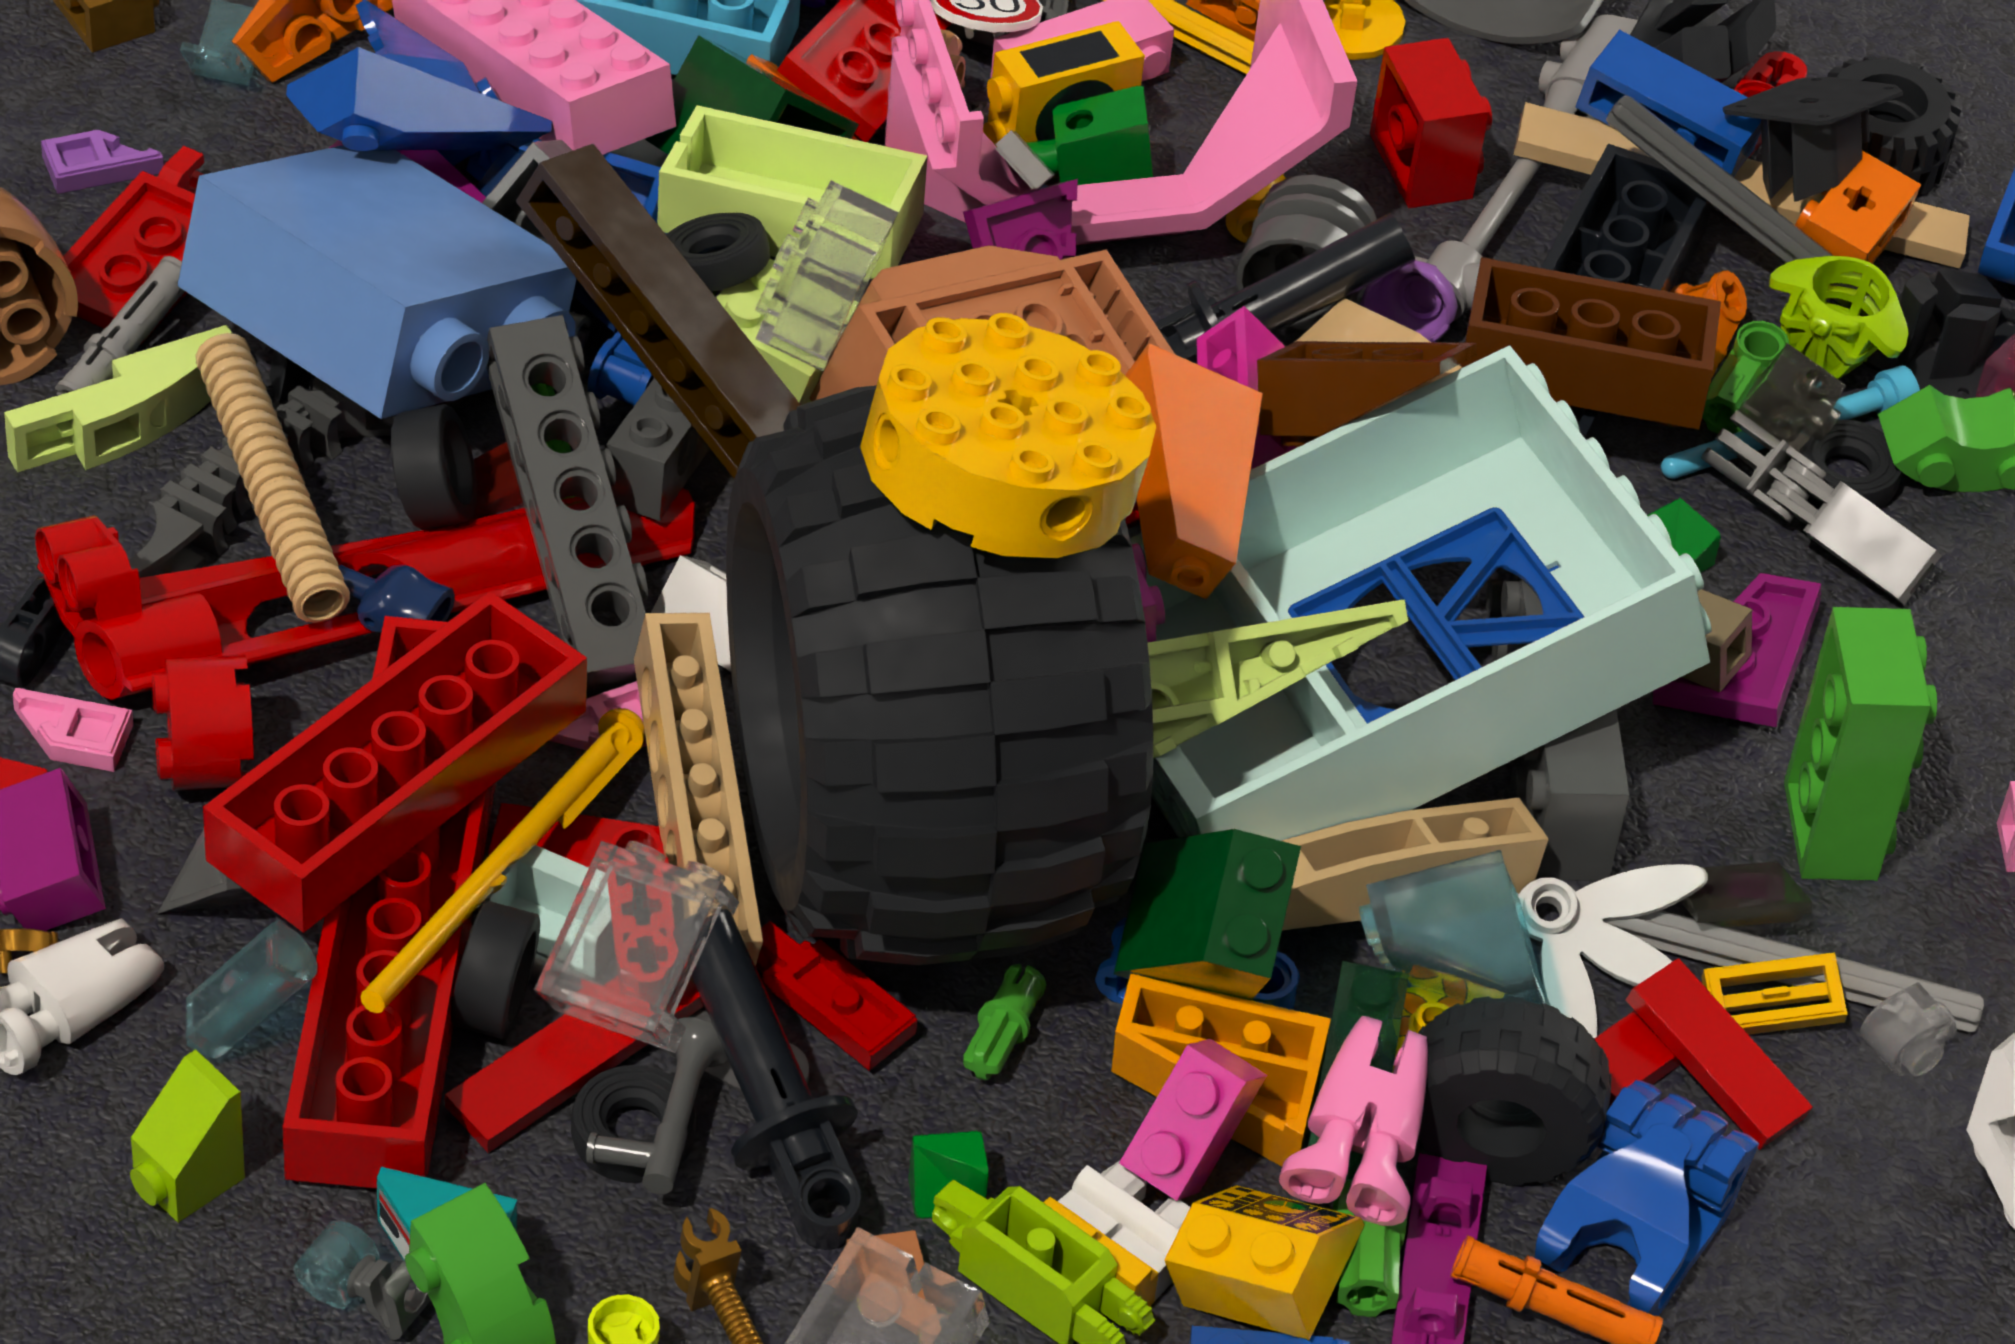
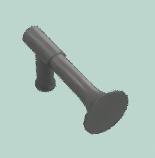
[586,1017,728,1194]

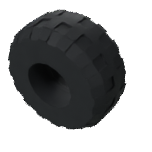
[1418,996,1612,1186]

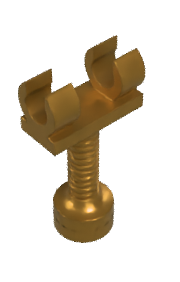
[674,1208,763,1344]

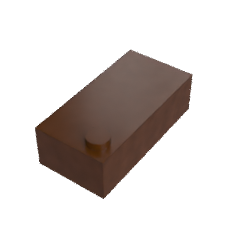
[1461,257,1721,430]

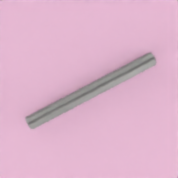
[1603,910,1984,1033]

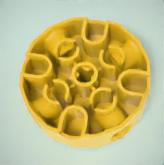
[860,313,1156,558]

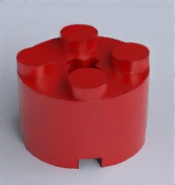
[152,655,254,791]

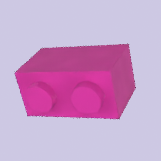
[1119,1039,1267,1201]

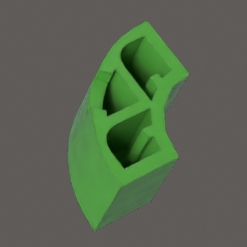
[1878,385,2015,492]
[405,1183,556,1344]

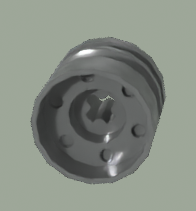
[1236,174,1377,334]

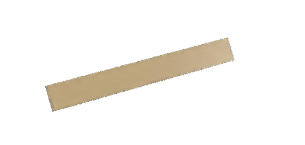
[1513,102,1970,269]

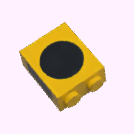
[983,21,1145,147]

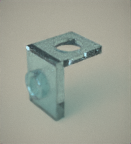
[180,0,254,86]

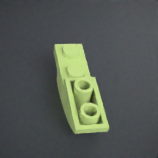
[4,325,232,473]

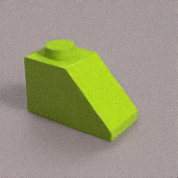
[130,1049,245,1223]

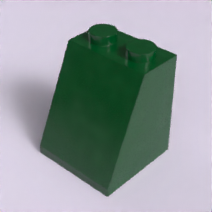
[644,35,859,155]
[1113,829,1301,1000]

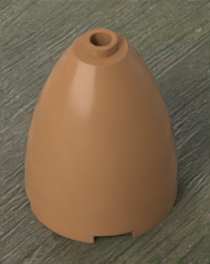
[0,187,78,386]

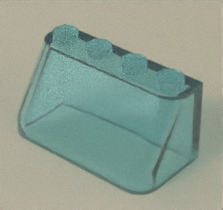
[1359,850,1547,1004]

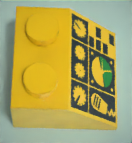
[1164,1185,1365,1340]

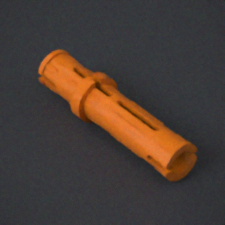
[1450,1235,1663,1344]

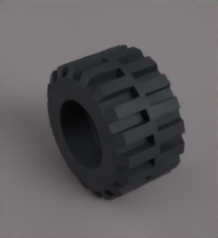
[1827,56,1961,194]

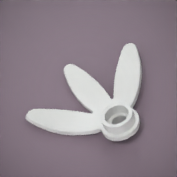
[1515,864,1708,1038]

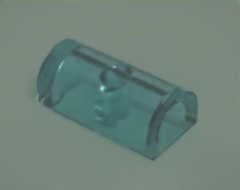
[186,920,317,1058]

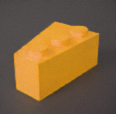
[1111,974,1331,1167]

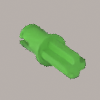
[963,964,1047,1080]

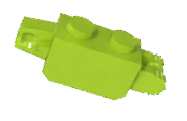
[932,1180,1156,1344]

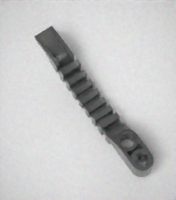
[129,377,468,578]

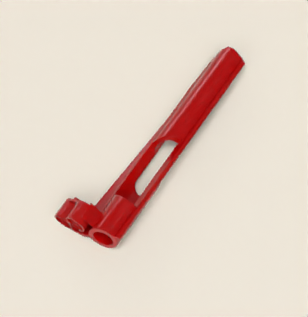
[35,488,695,700]

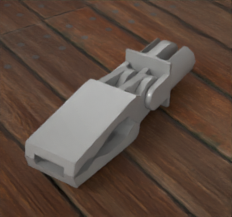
[1701,410,1942,605]

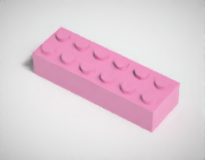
[392,0,676,155]

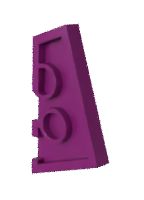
[963,179,1078,260]
[1653,573,1821,727]

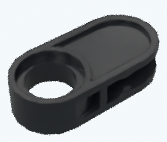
[0,576,68,687]

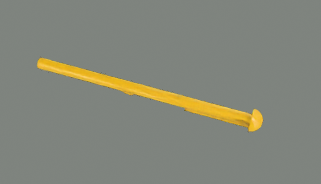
[360,708,645,1013]

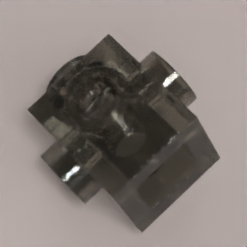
[1738,343,1846,451]

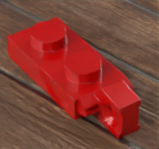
[756,921,918,1071]

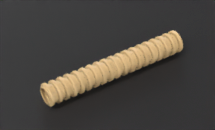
[196,333,350,623]

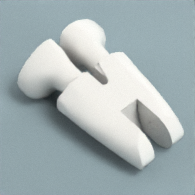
[0,918,165,1075]

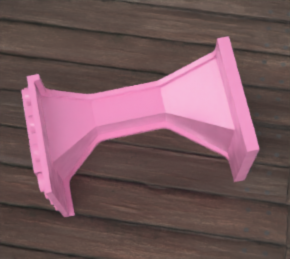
[884,0,1357,245]

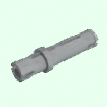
[55,256,185,395]

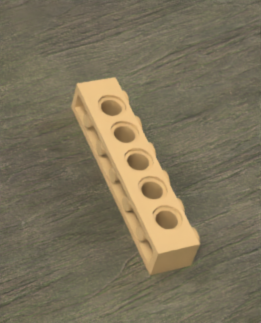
[634,613,763,984]

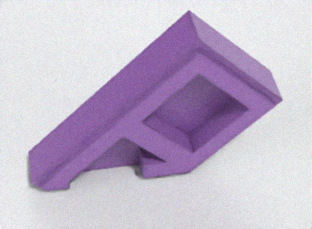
[41,130,163,194]

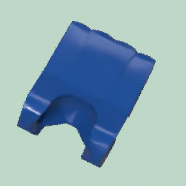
[1535,1080,1759,1316]

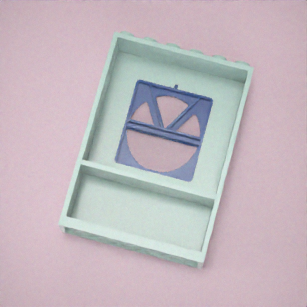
[1128,345,1712,841]

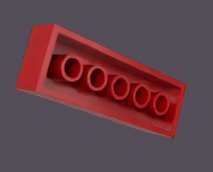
[203,591,587,933]

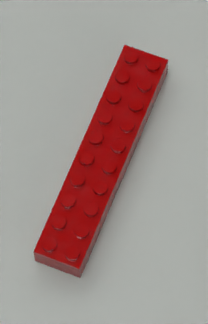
[283,616,496,1188]

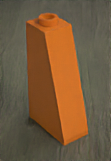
[1125,343,1263,599]

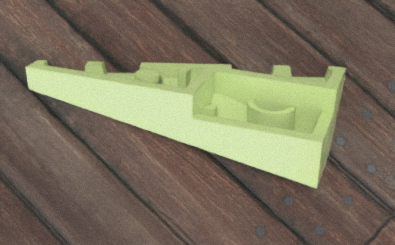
[1147,599,1408,759]

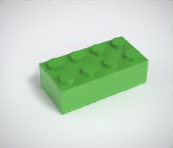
[1784,607,1937,881]

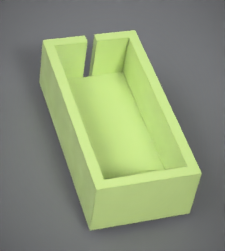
[657,105,927,279]

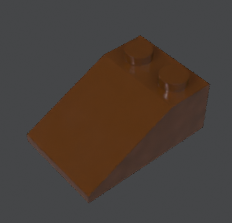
[1257,341,1477,446]

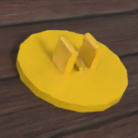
[1324,0,1406,60]

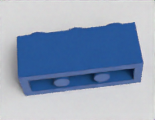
[1575,29,1761,177]

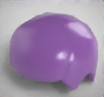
[1359,260,1458,342]

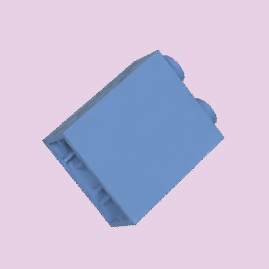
[177,145,577,419]

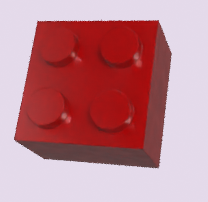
[1370,38,1492,209]

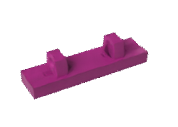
[1390,1153,1487,1344]

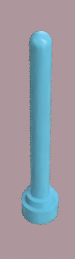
[1661,365,1920,479]

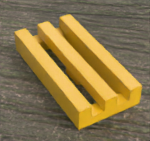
[1701,952,1848,1035]

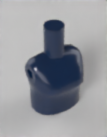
[338,565,455,633]

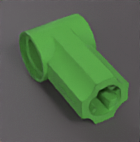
[1702,321,1789,434]
[1333,1180,1408,1317]

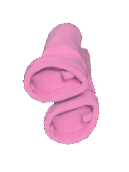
[1279,1016,1428,1226]

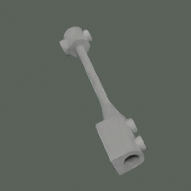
[1415,14,1638,321]

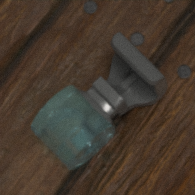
[294,1220,431,1340]

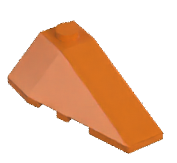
[231,0,393,83]

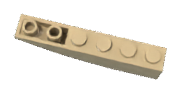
[1282,798,1549,930]

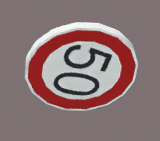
[930,0,1043,39]

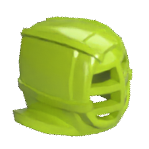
[1769,256,1909,389]

